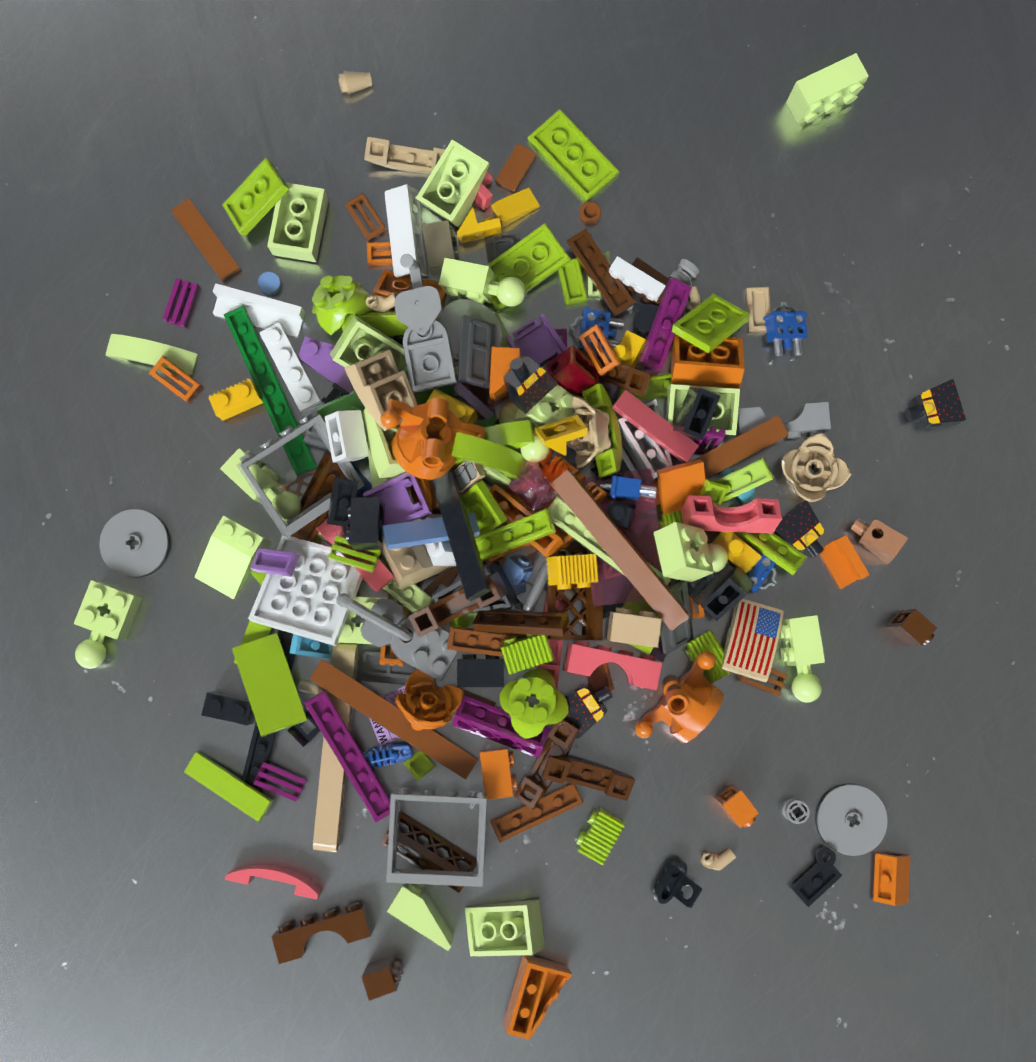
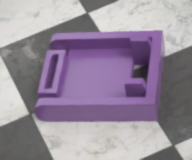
[505,314,567,372]
[363,472,432,525]

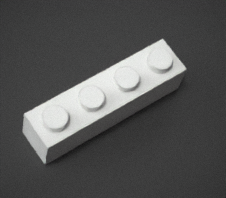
[609,256,665,302]

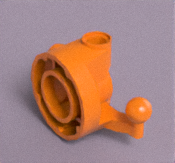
[380,398,486,480]
[635,651,724,743]

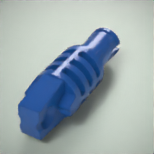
[362,742,412,768]

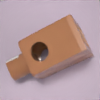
[851,518,908,564]

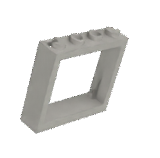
[236,413,364,537]
[386,788,487,887]

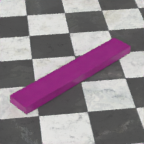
[304,690,391,823]

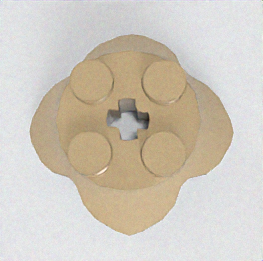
[566,397,611,469]
[781,433,851,502]

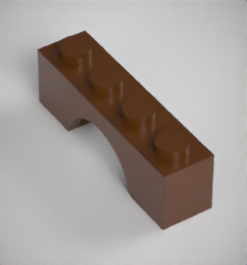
[408,571,508,637]
[271,902,373,964]

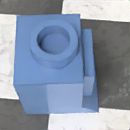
[502,554,534,594]

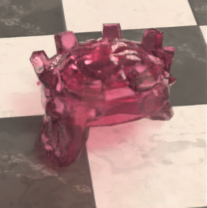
[509,464,559,514]

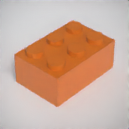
[671,334,745,389]

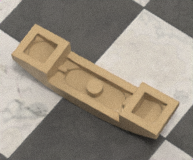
[364,137,446,174]

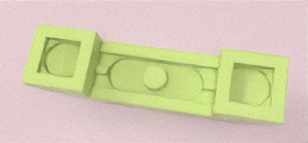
[105,334,198,376]

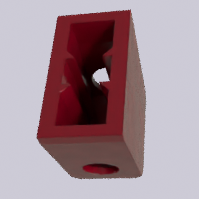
[547,345,599,395]

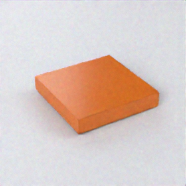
[657,459,705,515]

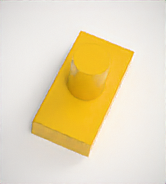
[613,330,647,368]
[712,532,762,575]

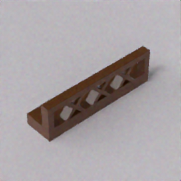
[291,452,352,542]
[381,812,477,893]

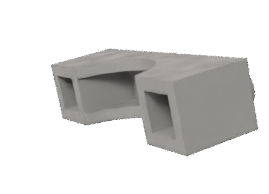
[736,402,831,439]

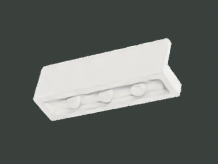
[385,184,429,278]
[213,283,306,338]

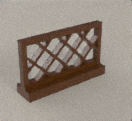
[547,547,603,640]

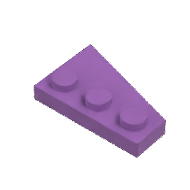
[298,336,355,394]

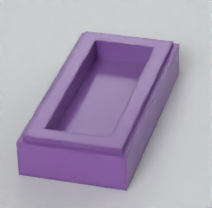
[250,548,299,577]

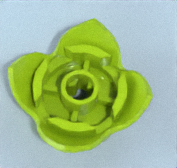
[312,275,373,335]
[499,669,569,739]

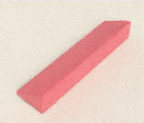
[612,390,699,463]

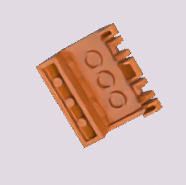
[490,448,607,557]

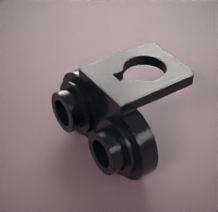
[653,859,702,908]

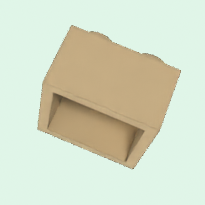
[607,608,661,648]

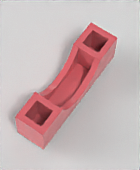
[681,495,782,534]
[563,640,662,690]

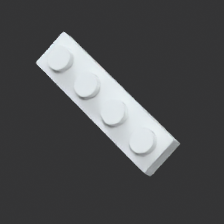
[259,322,321,412]

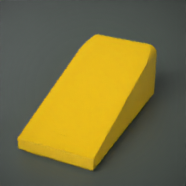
[491,188,540,228]

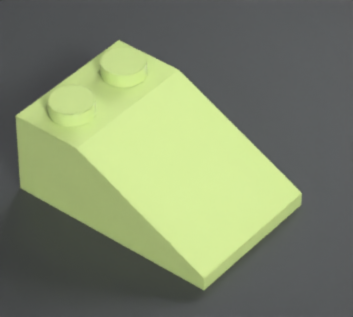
[416,140,490,228]
[195,516,269,600]
[387,883,454,951]
[465,900,545,956]

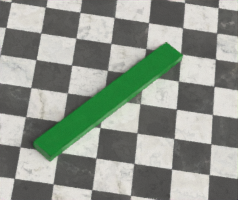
[223,305,318,477]

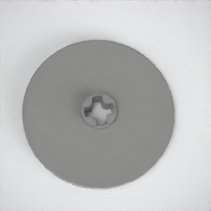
[437,299,502,361]
[99,509,169,577]
[817,784,888,856]

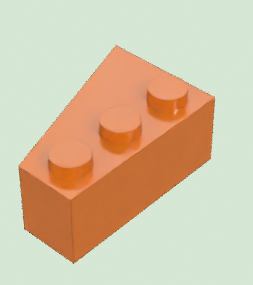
[503,955,573,1040]

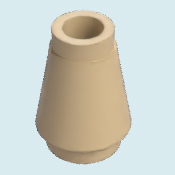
[338,71,372,94]

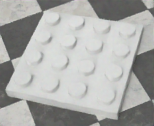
[248,535,362,646]

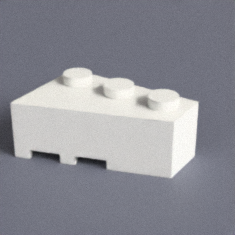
[618,399,673,484]

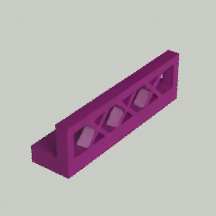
[639,278,692,373]
[452,695,550,758]

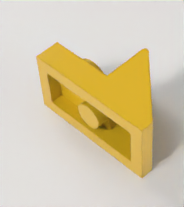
[457,207,502,245]
[535,415,587,456]

